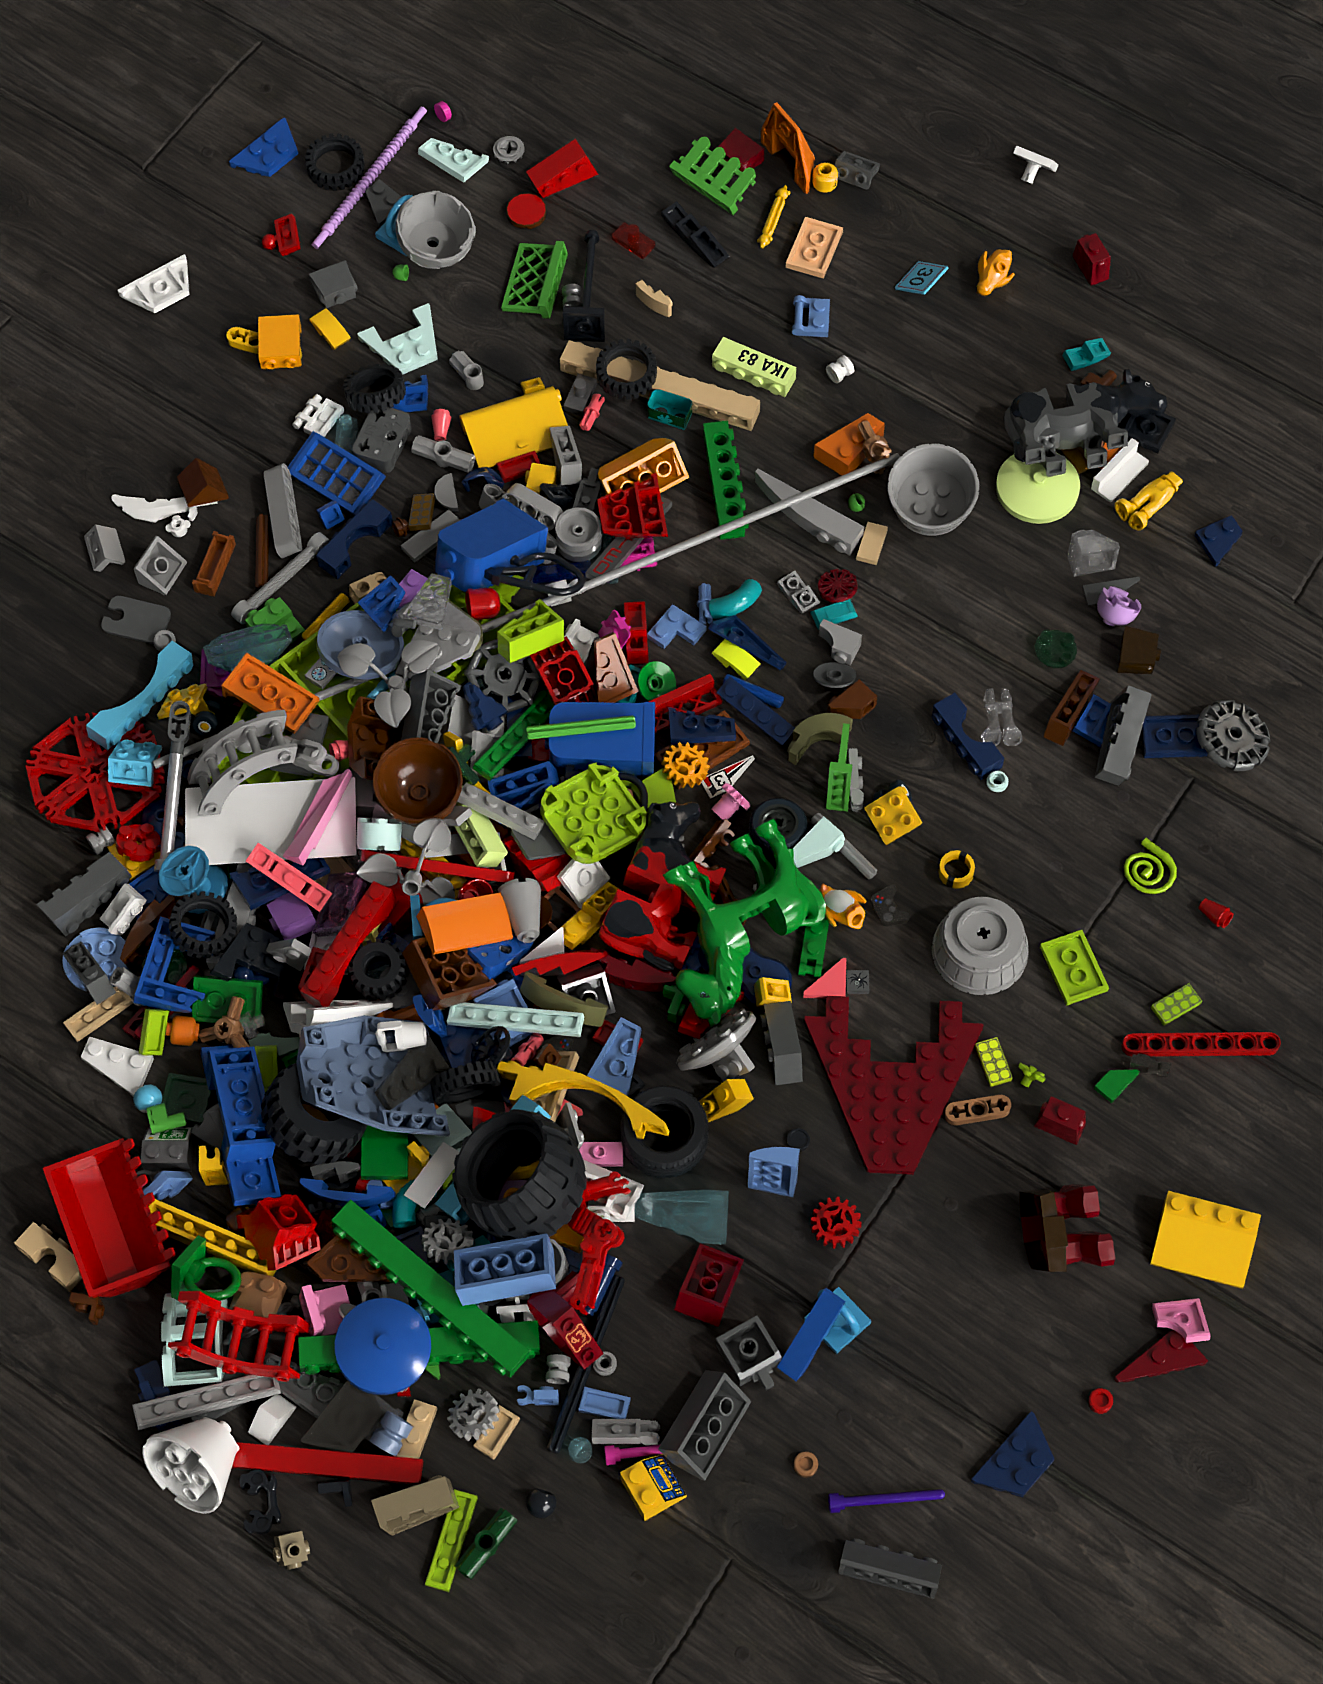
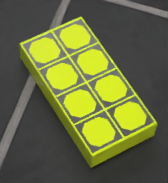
[975,1037,1012,1087]

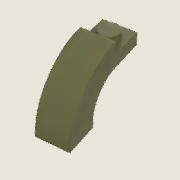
[787,713,853,765]

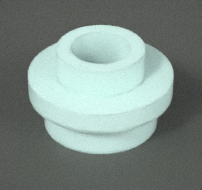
[986,771,1009,792]

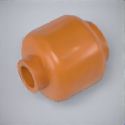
[165,1015,199,1046]

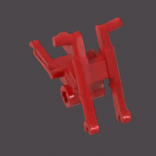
[567,1172,631,1316]

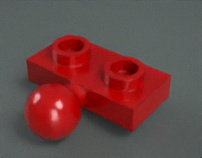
[262,213,301,256]

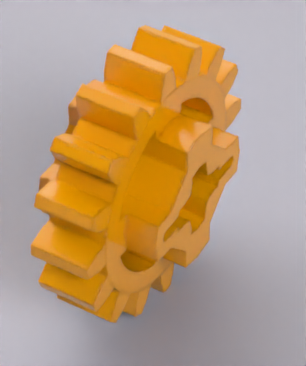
[661,742,710,788]

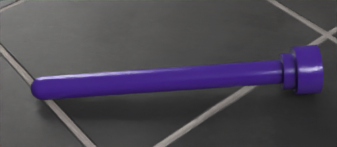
[828,1489,945,1513]

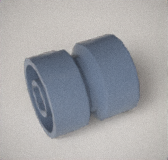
[369,1411,414,1456]

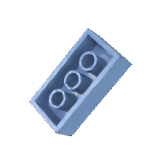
[454,1233,556,1306]

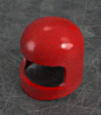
[465,588,501,620]

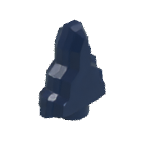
[463,682,508,732]

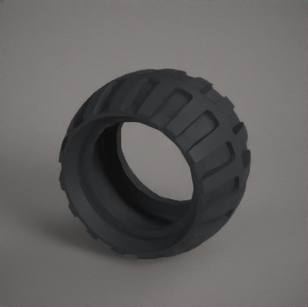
[452,1109,587,1241]

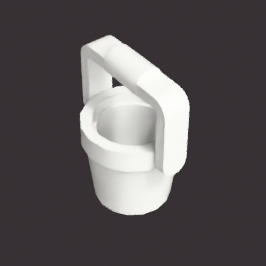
[375,1020,427,1052]

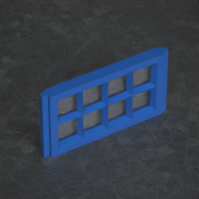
[288,431,386,516]

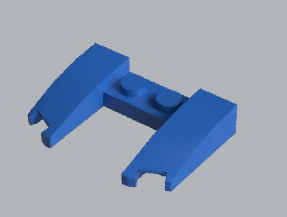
[134,916,215,1013]

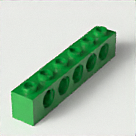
[703,421,749,540]

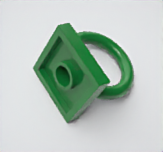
[171,1235,242,1301]

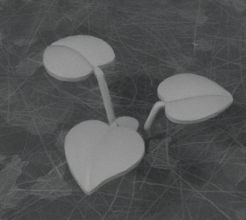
[337,640,440,728]
[357,818,455,905]

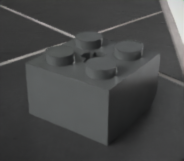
[716,1315,782,1391]

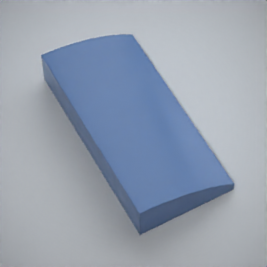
[748,1147,800,1197]

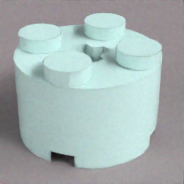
[356,818,402,851]

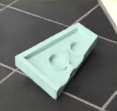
[418,138,489,183]

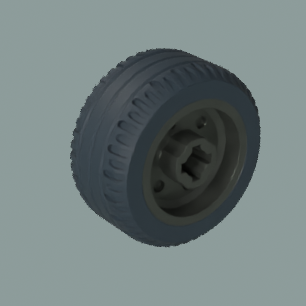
[749,798,807,858]

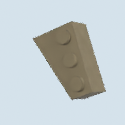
[371,1475,460,1536]

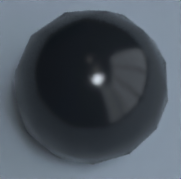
[526,1488,557,1519]

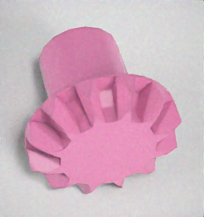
[711,783,750,820]

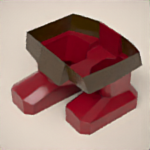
[1020,1184,1115,1272]

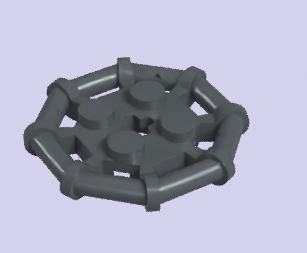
[464,638,541,715]

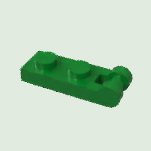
[798,917,829,978]

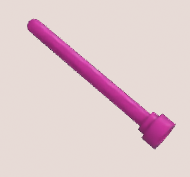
[604,1444,662,1465]

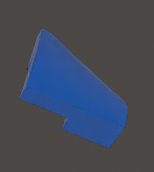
[392,375,428,412]
[413,994,447,1038]

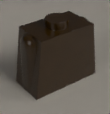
[1117,626,1161,674]

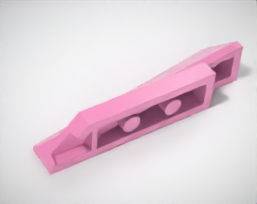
[283,769,353,866]

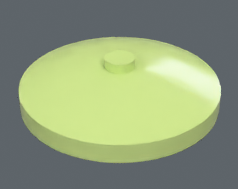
[996,452,1080,524]

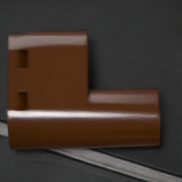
[1080,369,1117,386]

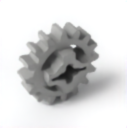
[422,1218,474,1264]
[447,1389,500,1441]

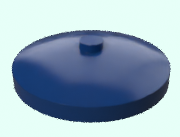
[335,1298,431,1395]

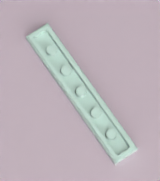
[447,1002,584,1037]

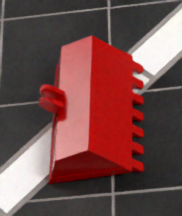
[43,1138,175,1298]

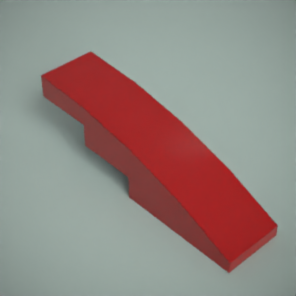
[512,950,608,976]

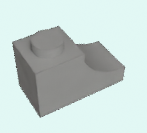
[819,619,862,666]

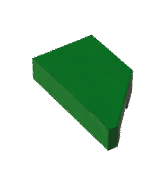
[1094,1069,1140,1103]

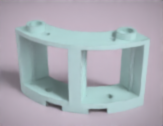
[161,1289,228,1387]

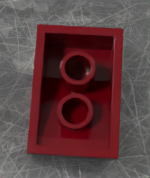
[674,1243,744,1327]

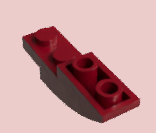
[589,948,676,992]

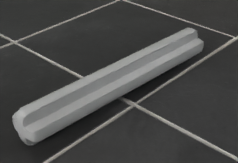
[811,813,877,879]

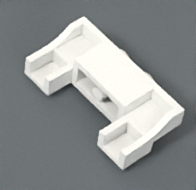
[583,1160,644,1220]

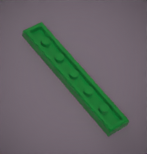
[473,691,554,782]

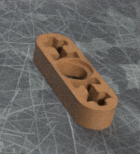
[945,1095,1011,1125]

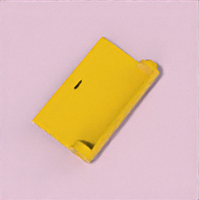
[459,386,568,468]

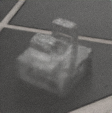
[239,1012,266,1039]

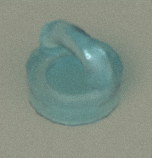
[568,1437,593,1463]

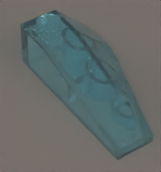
[634,1190,729,1245]

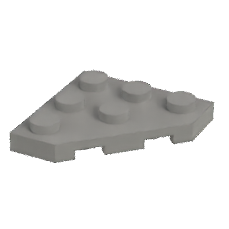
[395,617,480,681]

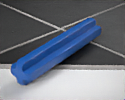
[723,674,784,708]

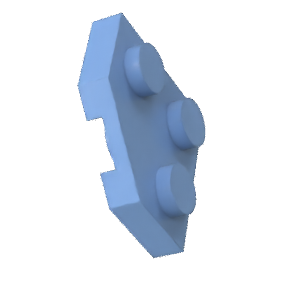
[142,1171,193,1200]

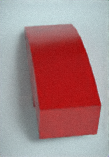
[624,601,648,664]

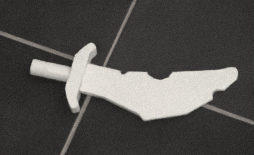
[112,494,217,523]

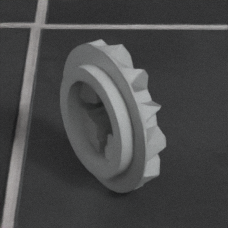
[493,136,525,164]

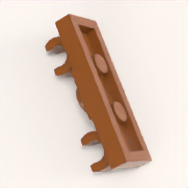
[689,819,735,869]

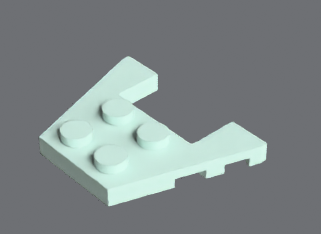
[357,303,438,375]

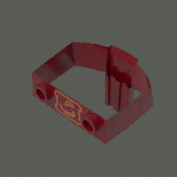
[527,1271,604,1369]

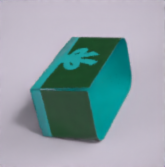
[648,389,692,430]

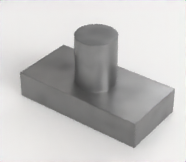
[564,373,597,416]

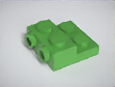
[245,597,305,657]

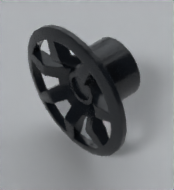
[471,1026,513,1067]

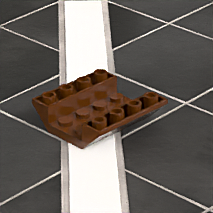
[347,696,405,781]

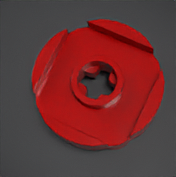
[116,823,161,862]

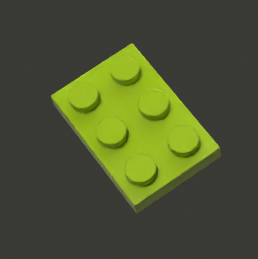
[1040,930,1109,1006]

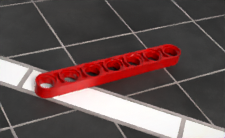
[360,850,515,883]
[1122,1032,1281,1057]

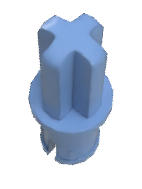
[697,583,712,624]

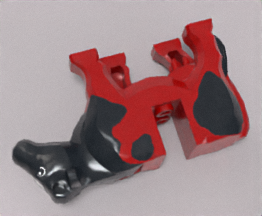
[599,802,726,971]

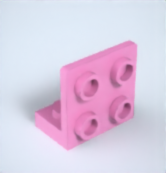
[299,1285,350,1337]

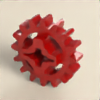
[811,1197,862,1249]

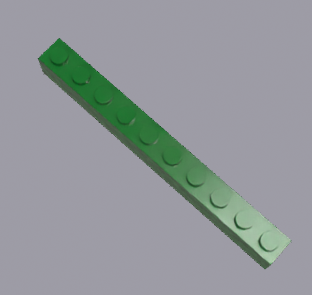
[331,1199,529,1378]
[298,1320,540,1375]

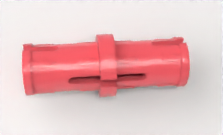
[511,1033,544,1066]

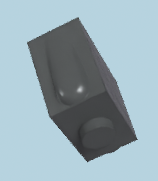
[309,260,358,308]

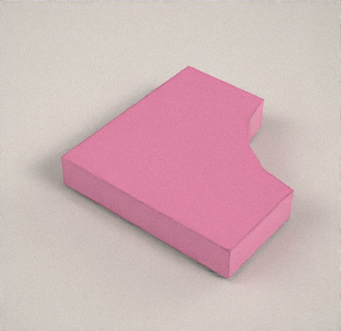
[1152,1298,1210,1343]

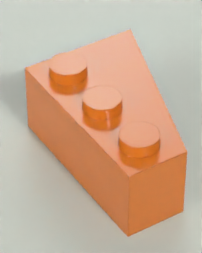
[814,413,885,475]

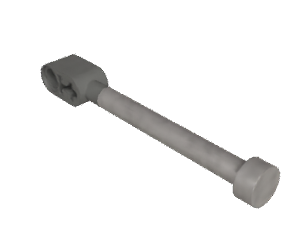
[154,701,191,873]

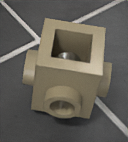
[273,1531,310,1570]

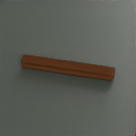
[255,514,269,589]

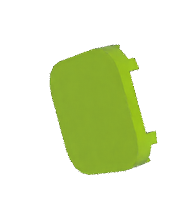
[540,763,647,864]

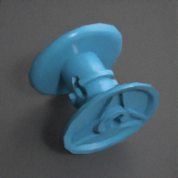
[159,846,228,914]

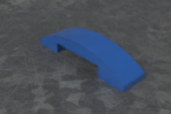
[300,1178,396,1207]

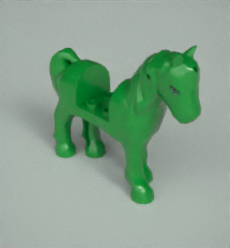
[662,819,826,1028]

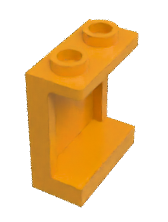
[258,314,302,369]

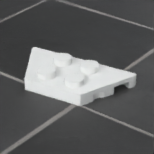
[117,254,190,313]

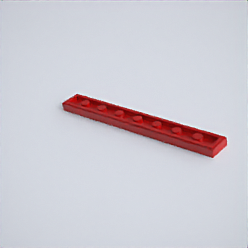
[232,1442,424,1485]

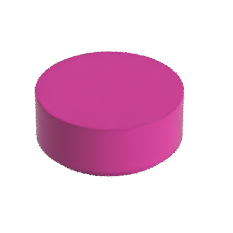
[434,101,452,122]

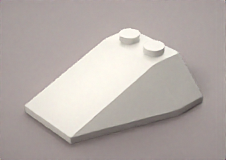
[283,999,393,1037]

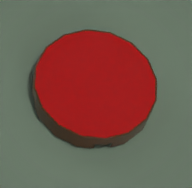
[507,193,546,229]

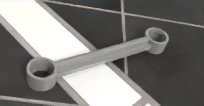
[231,532,330,625]

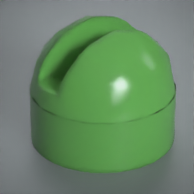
[393,264,409,281]
[848,493,865,512]

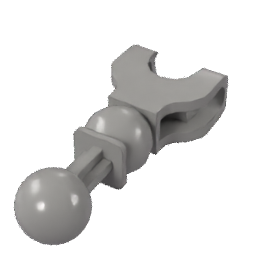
[236,733,339,777]

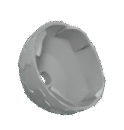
[396,191,476,269]

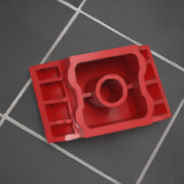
[530,636,597,706]
[501,835,571,892]
[236,1194,321,1271]

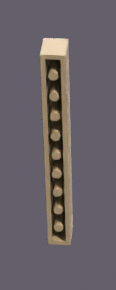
[560,340,760,431]

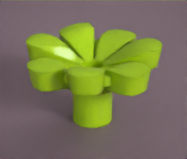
[1019,1062,1046,1087]

